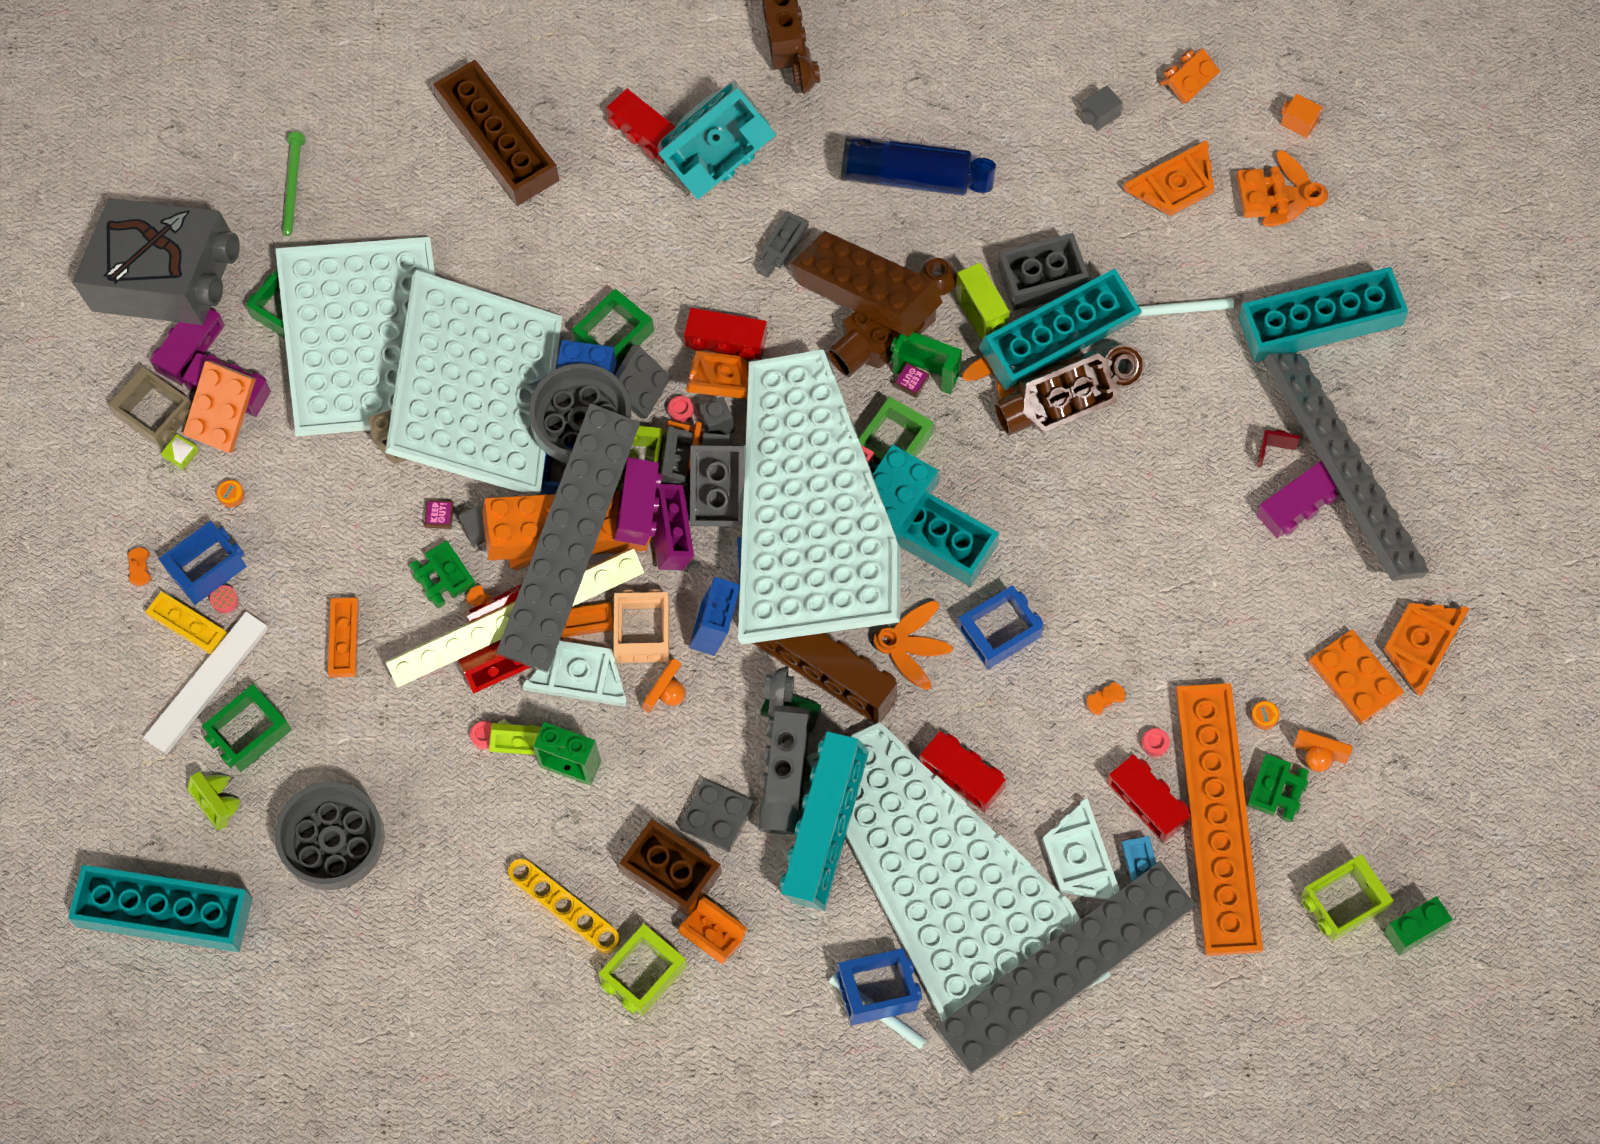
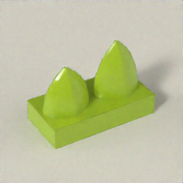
[489,718,541,755]
[187,771,240,831]

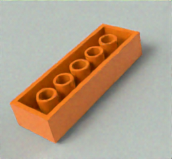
[482,491,651,561]

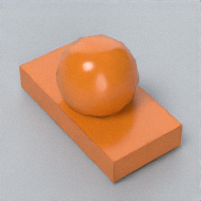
[642,659,686,714]
[1293,729,1353,772]

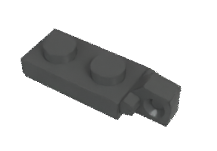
[759,211,809,278]

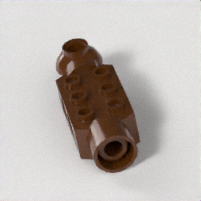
[762,0,820,95]
[826,257,957,377]
[994,344,1145,436]

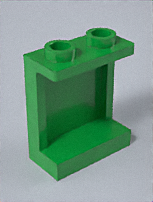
[890,332,962,395]

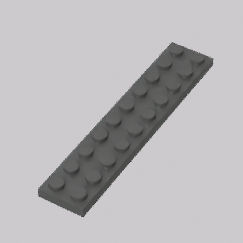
[1264,354,1430,581]
[496,403,640,673]
[936,861,1196,1075]

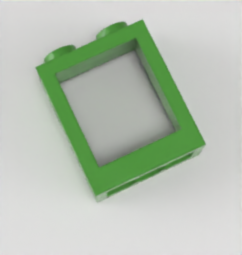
[859,396,934,465]

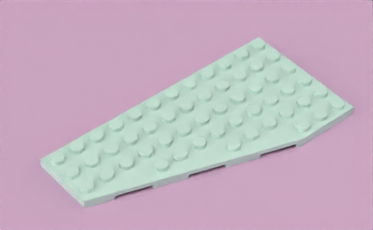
[738,349,901,644]
[806,722,1111,1022]

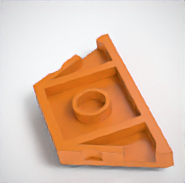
[1123,140,1214,216]
[686,351,749,399]
[1383,603,1470,697]

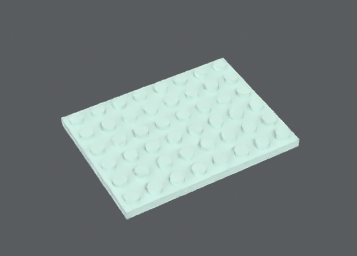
[275,237,435,437]
[385,270,562,496]

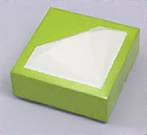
[161,434,199,470]

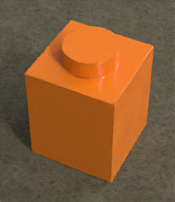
[1280,93,1323,138]

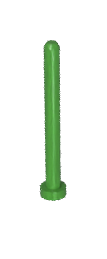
[282,132,305,236]

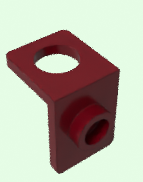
[1257,430,1300,468]

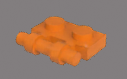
[1236,167,1289,218]

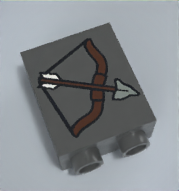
[72,198,240,325]

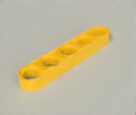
[508,859,620,954]

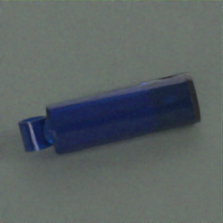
[841,135,996,196]

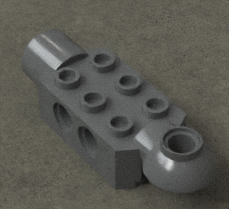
[758,666,810,835]

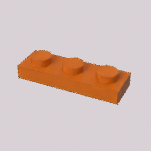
[328,598,359,678]

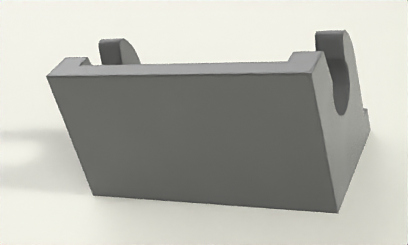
[658,426,693,489]

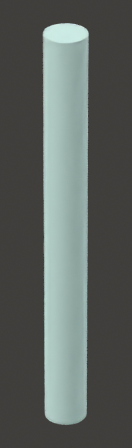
[1138,298,1234,317]
[829,974,927,1050]

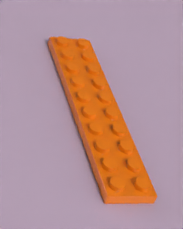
[1176,683,1263,956]

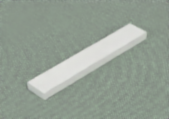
[143,612,269,755]

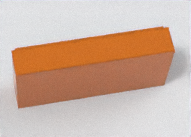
[562,602,614,638]

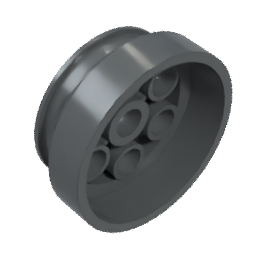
[529,363,631,463]
[275,782,385,890]

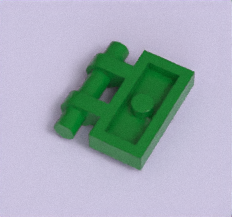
[409,540,476,608]
[1247,754,1309,822]

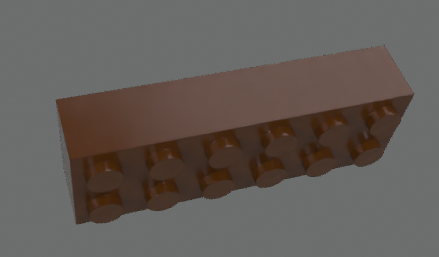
[433,59,560,206]
[791,231,943,337]
[752,633,898,724]

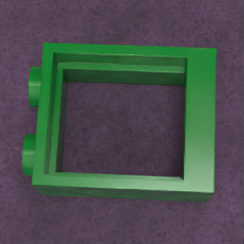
[246,269,285,338]
[572,288,654,366]
[202,684,292,772]
[533,722,601,786]

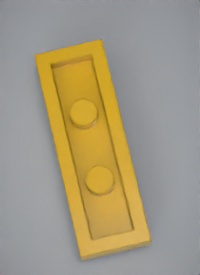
[145,591,227,655]

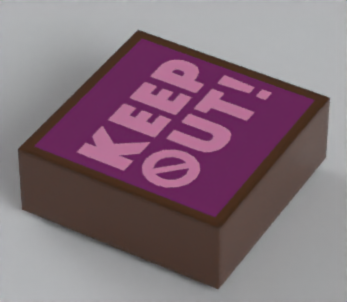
[894,363,929,398]
[424,500,454,529]

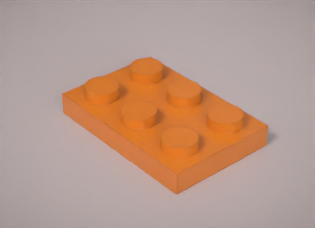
[183,360,256,453]
[1308,629,1404,725]

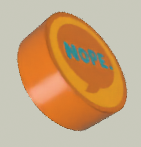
[217,480,245,508]
[1251,701,1280,730]

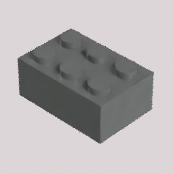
[998,233,1089,311]
[690,443,746,527]

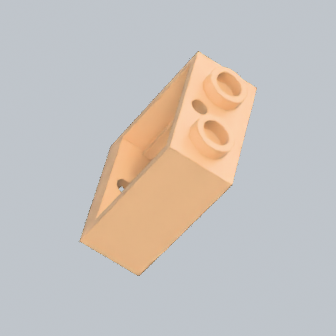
[614,589,670,663]

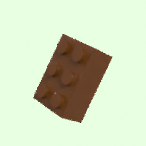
[619,819,722,917]

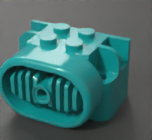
[657,80,777,200]

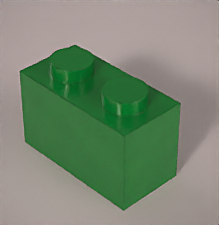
[1384,896,1453,956]

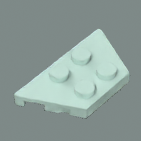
[523,641,627,707]
[1042,798,1120,900]

